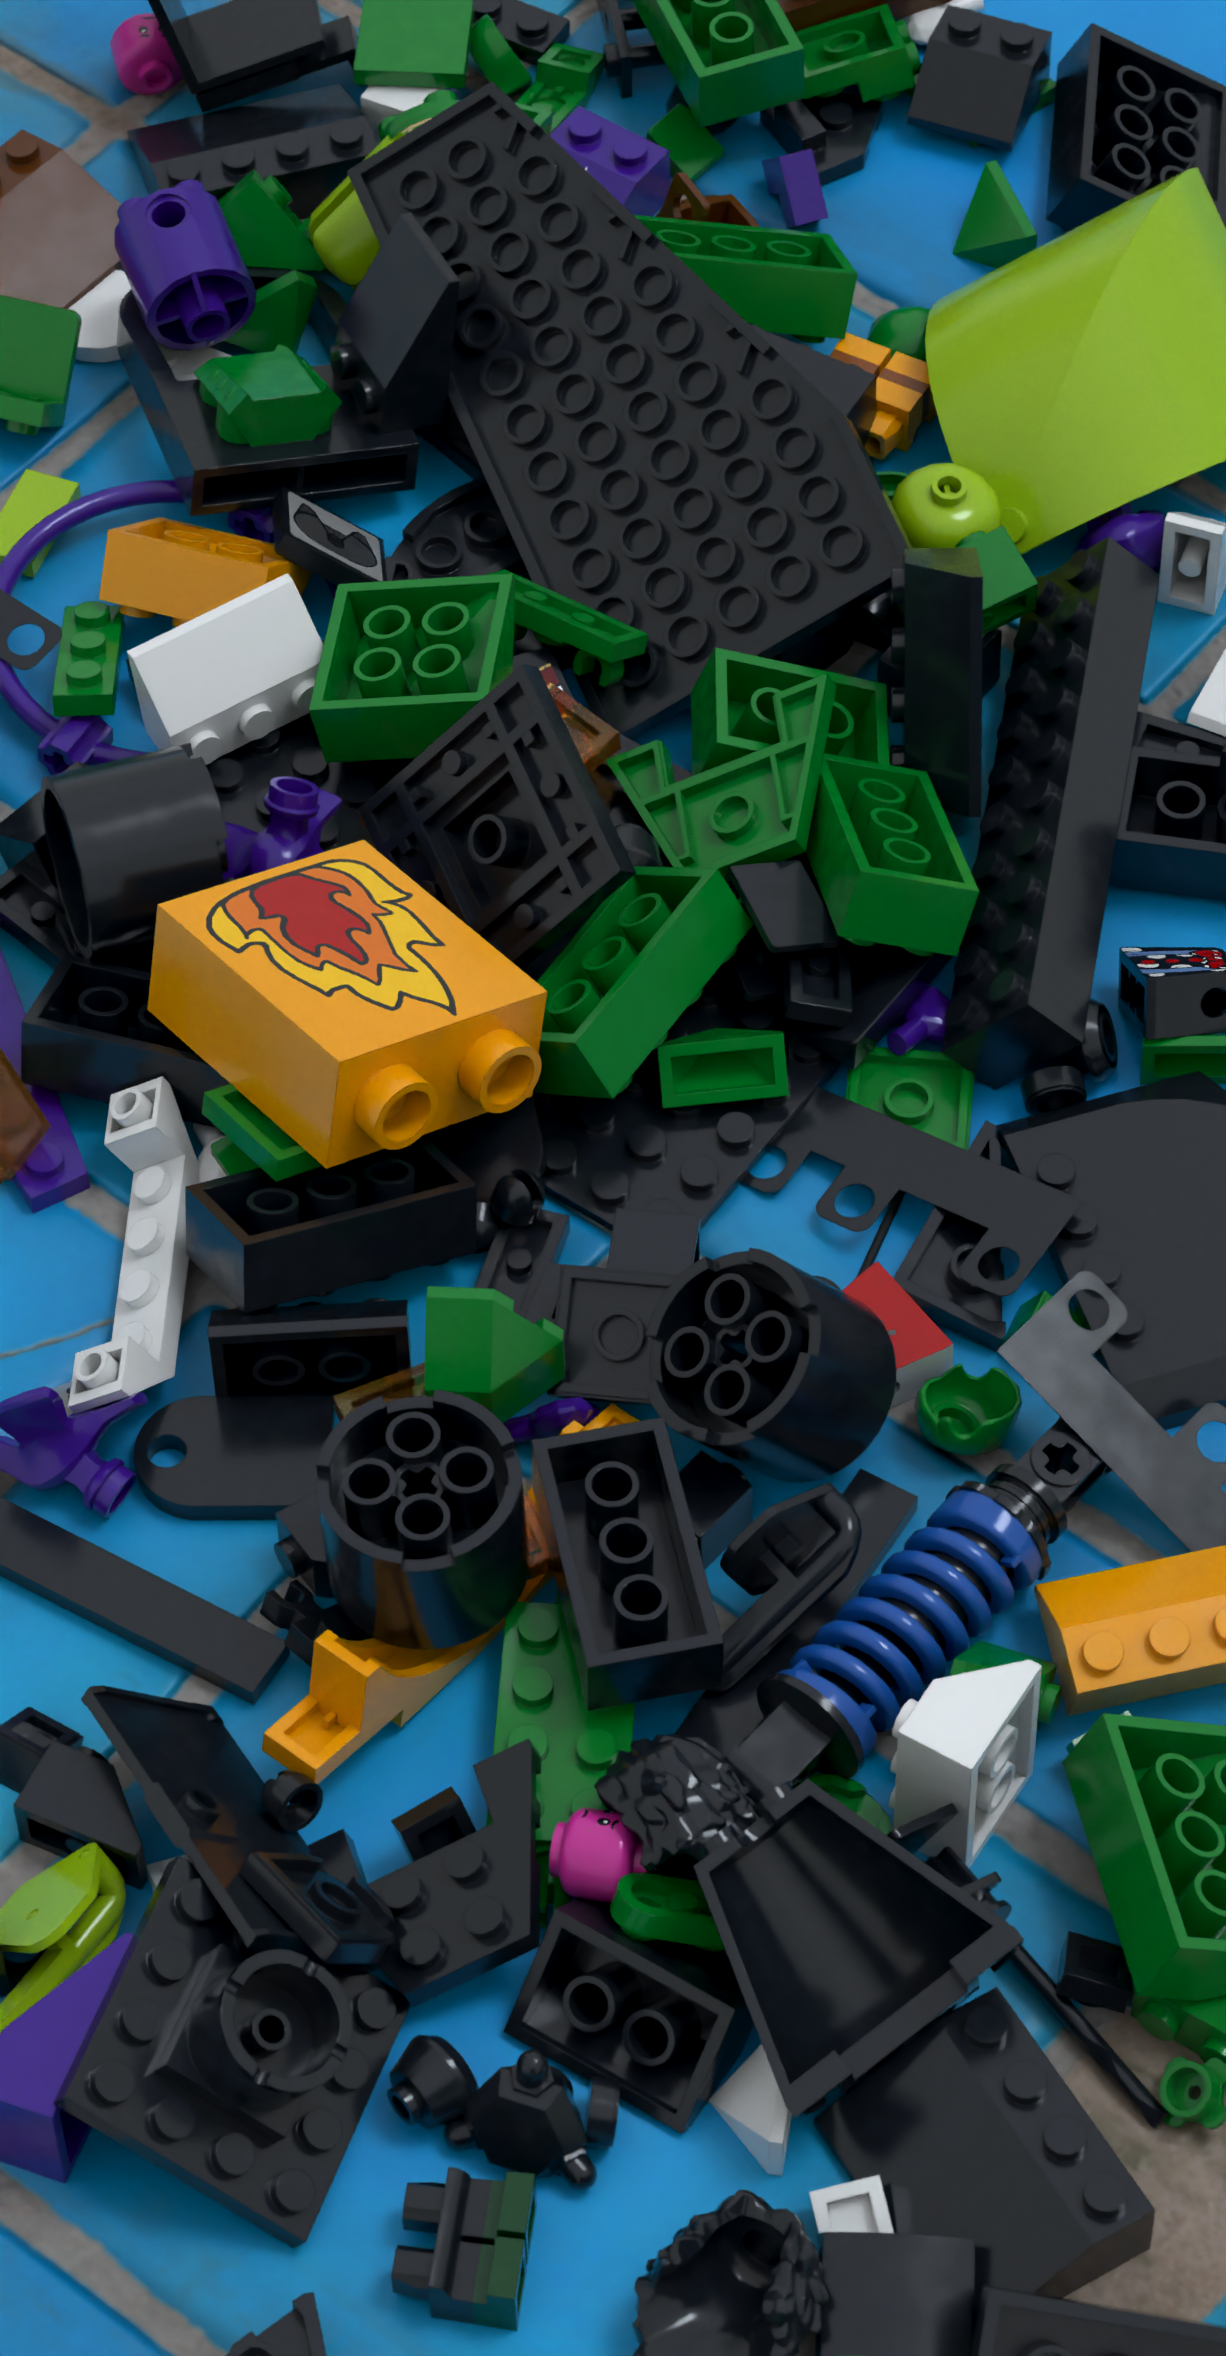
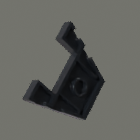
[308,1738,541,2007]

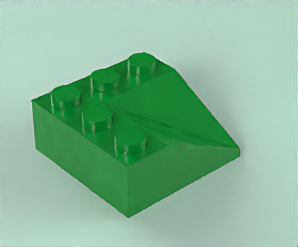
[309,573,516,763]

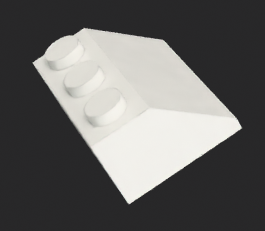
[127,573,324,765]
[889,1659,1042,1868]

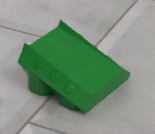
[194,350,342,447]

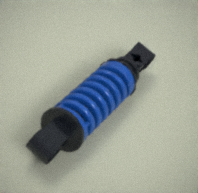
[724,1417,1112,1818]

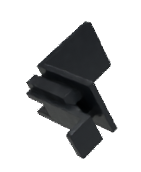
[148,0,363,112]

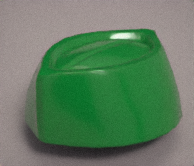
[469,14,533,96]

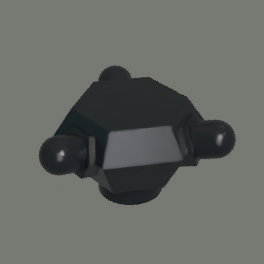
[444,2049,597,2190]

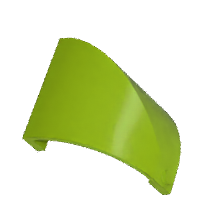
[925,167,1226,556]

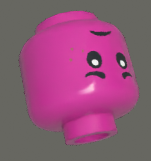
[110,13,183,95]
[549,1807,655,1903]

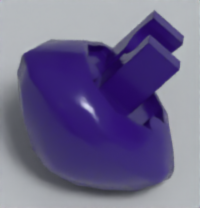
[1074,503,1166,573]

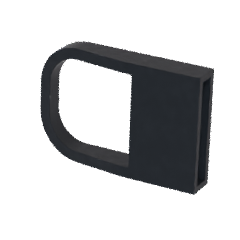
[117,267,420,517]

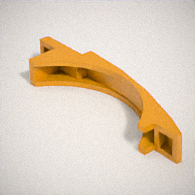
[262,1403,639,1785]

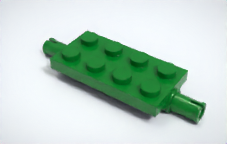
[486,1588,636,1929]

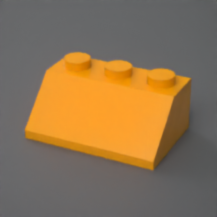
[99,517,313,627]
[1034,1545,1226,1716]

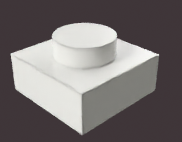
[809,2175,894,2233]

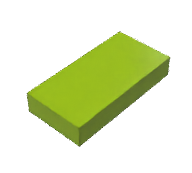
[0,469,81,578]

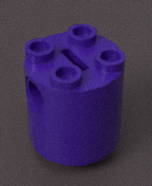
[114,179,256,350]

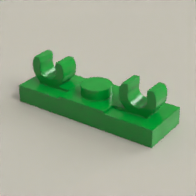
[485,570,649,687]

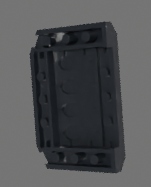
[995,1071,1226,1430]

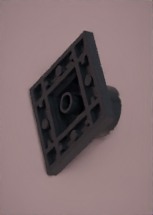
[358,664,637,970]
[53,1856,411,2248]

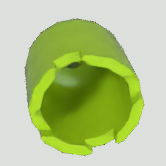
[891,463,1002,548]

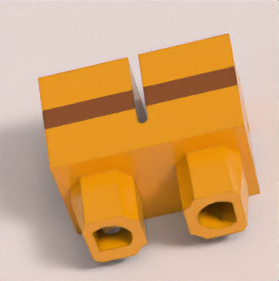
[830,332,937,460]

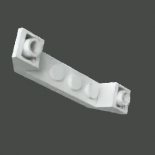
[68,1076,200,1414]

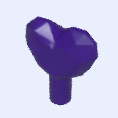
[887,986,950,1055]
[503,1396,603,1444]

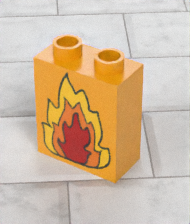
[147,840,548,1169]

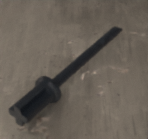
[925,1846,1169,2129]

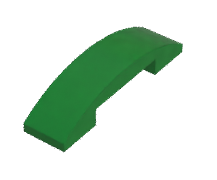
[514,43,605,135]

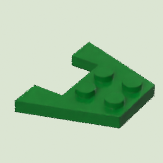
[606,673,837,878]

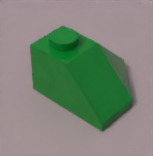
[424,1286,566,1423]

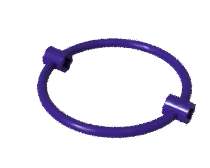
[0,480,337,775]

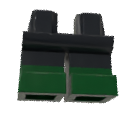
[391,2167,537,2331]

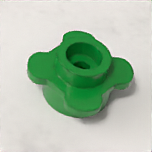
[1159,2056,1226,2130]

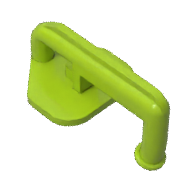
[0,1842,127,2033]

